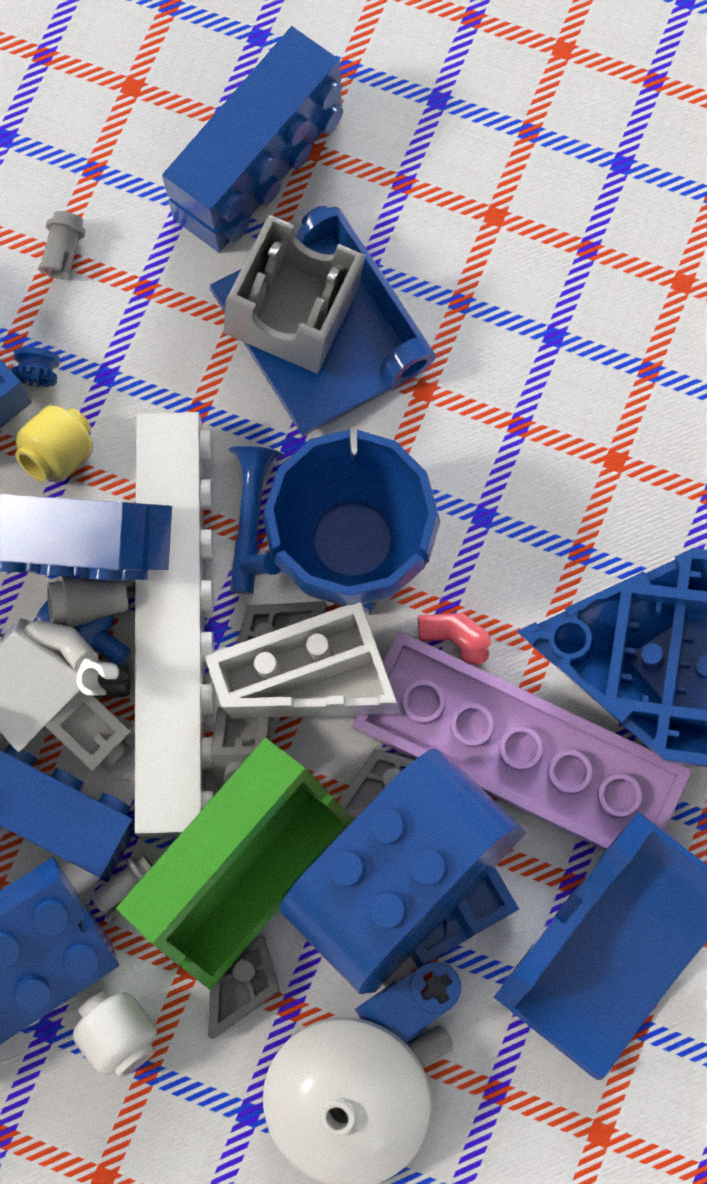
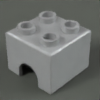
[224,214,365,374]

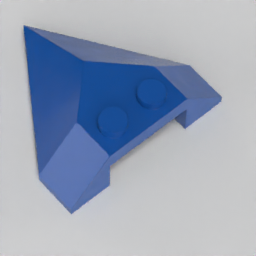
[517,548,707,767]

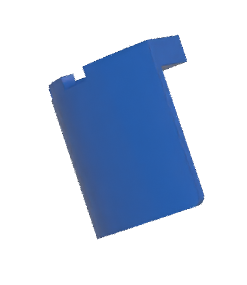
[494,812,707,1080]

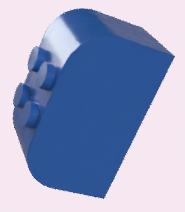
[279,748,527,994]

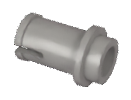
[39,211,86,280]
[90,854,153,922]

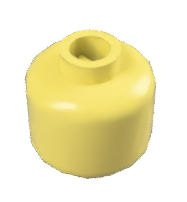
[15,405,93,482]

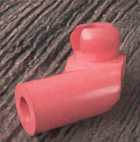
[418,613,491,665]

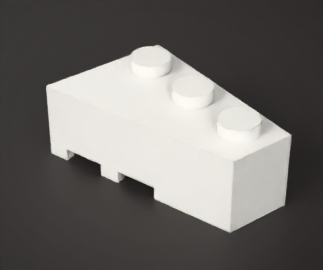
[205,602,401,718]

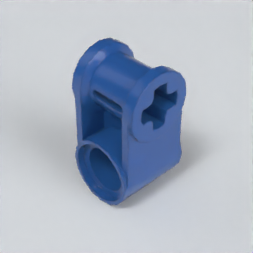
[354,962,461,1043]

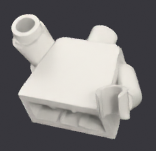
[0,618,119,752]

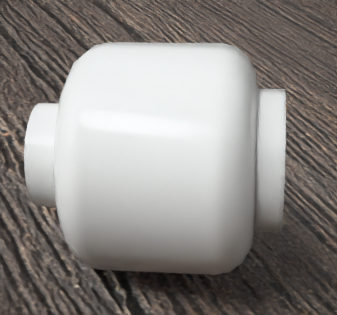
[73,991,157,1078]

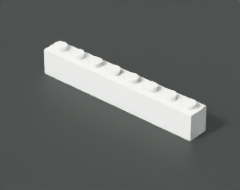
[135,412,215,839]

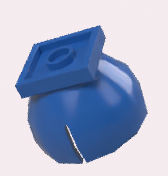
[263,429,440,615]

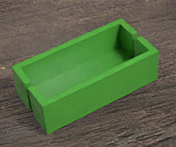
[115,738,355,990]

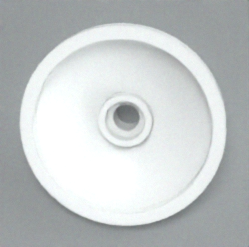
[263,1017,431,1184]

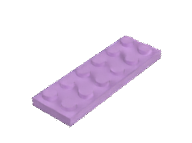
[352,631,692,851]

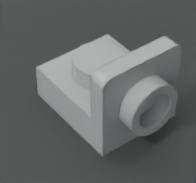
[45,690,131,771]
[210,707,273,790]

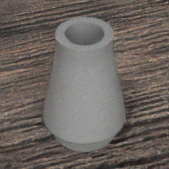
[47,576,128,627]

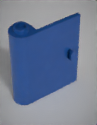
[210,206,436,436]

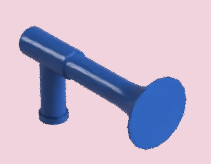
[229,446,283,594]

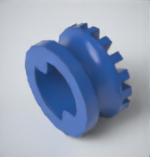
[11,347,60,387]

